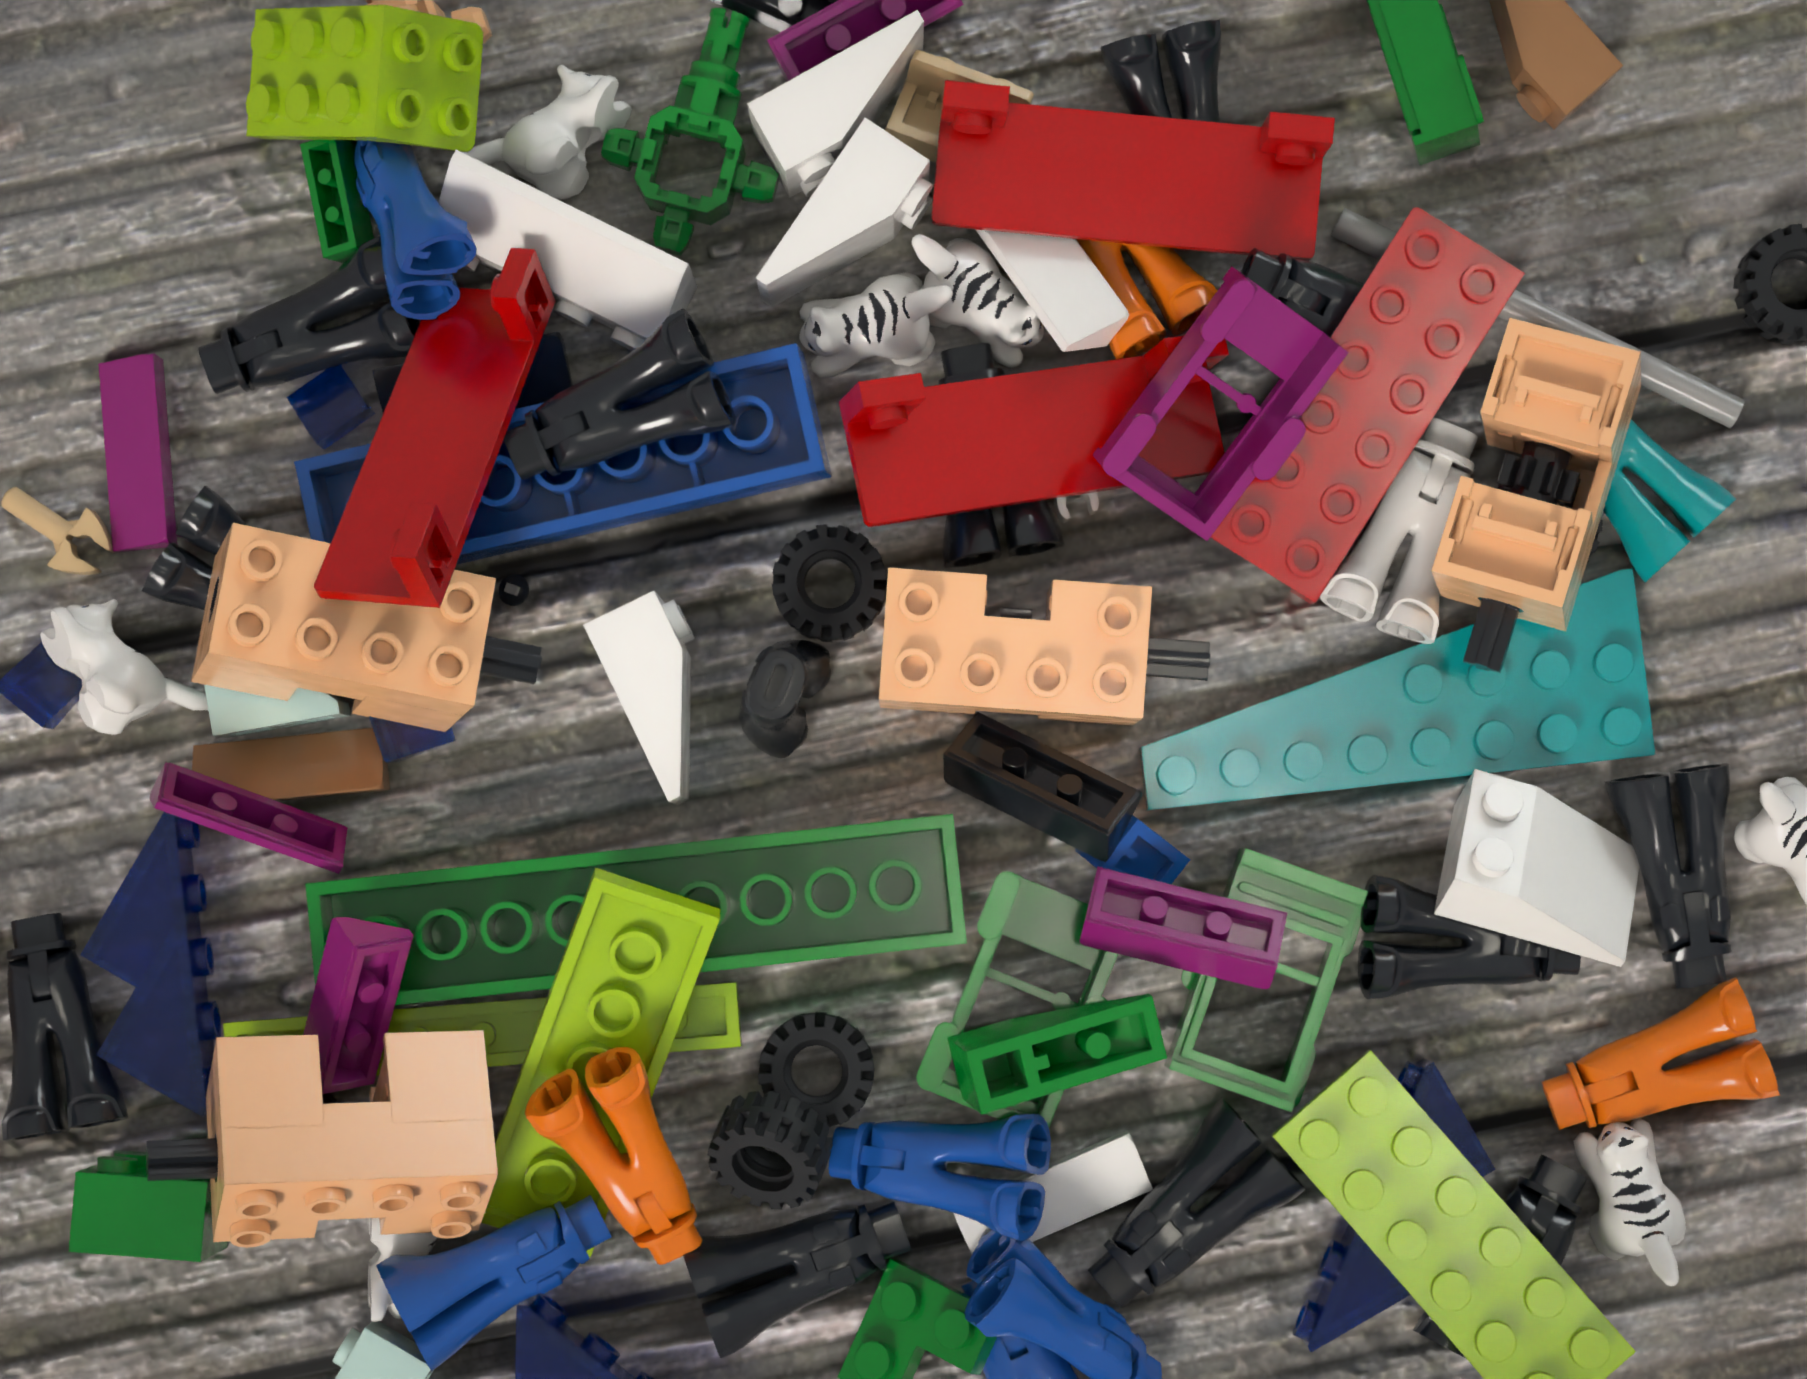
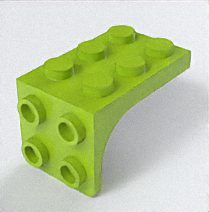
[246,5,483,152]

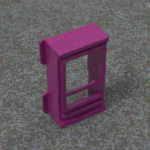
[1093,266,1349,541]

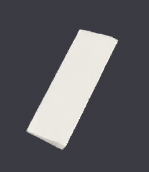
[975,229,1129,352]
[953,1130,1153,1254]

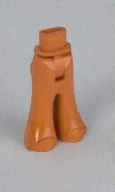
[1076,239,1218,359]
[1541,977,1780,1130]
[525,1047,703,1265]

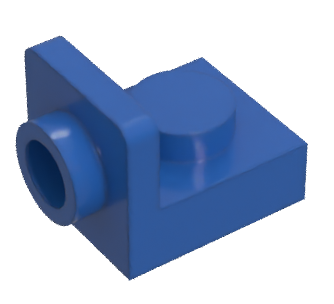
[1075,815,1190,884]

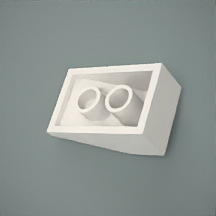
[747,10,924,198]
[756,118,933,307]
[583,591,695,805]
[1434,769,1640,967]

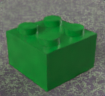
[68,1151,228,1262]

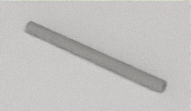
[1331,207,1745,428]

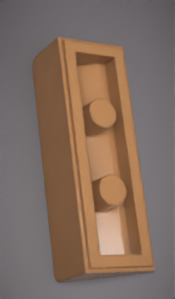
[192,727,390,801]

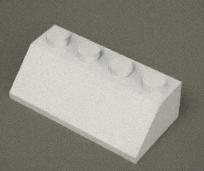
[438,150,697,351]

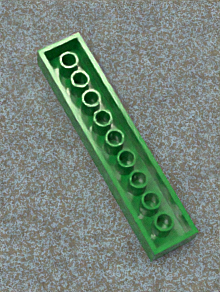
[305,814,967,1005]

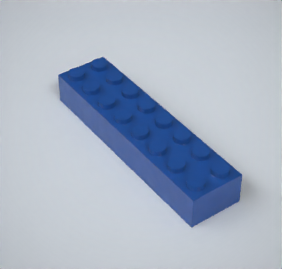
[294,343,832,565]

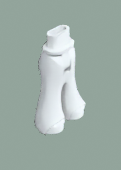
[1320,418,1478,644]

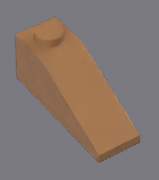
[1489,0,1623,130]

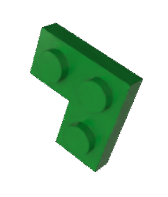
[838,1259,997,1379]

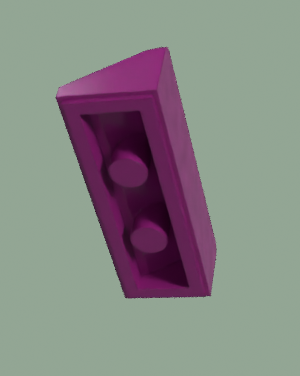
[766,0,964,82]
[98,353,178,552]
[149,762,348,874]
[1080,866,1287,989]
[303,917,413,1094]

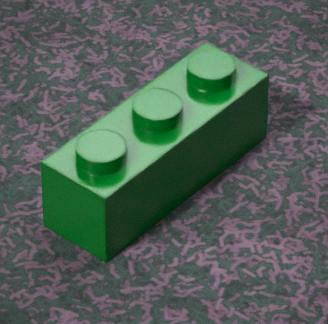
[300,140,374,263]

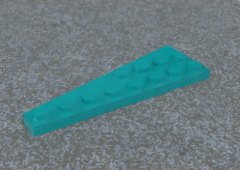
[1139,568,1656,811]

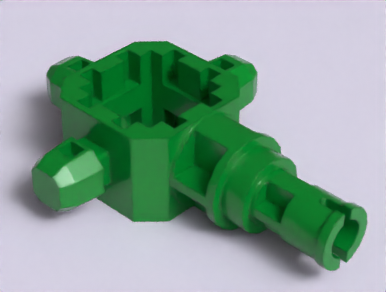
[601,8,780,256]

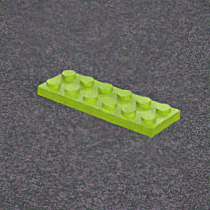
[481,867,720,1257]
[1272,1050,1636,1379]

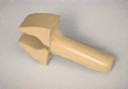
[1,487,115,575]

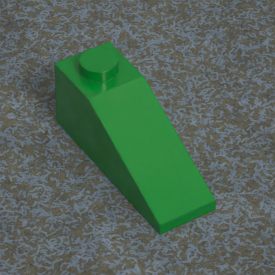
[947,994,1167,1115]

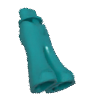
[1603,420,1736,583]

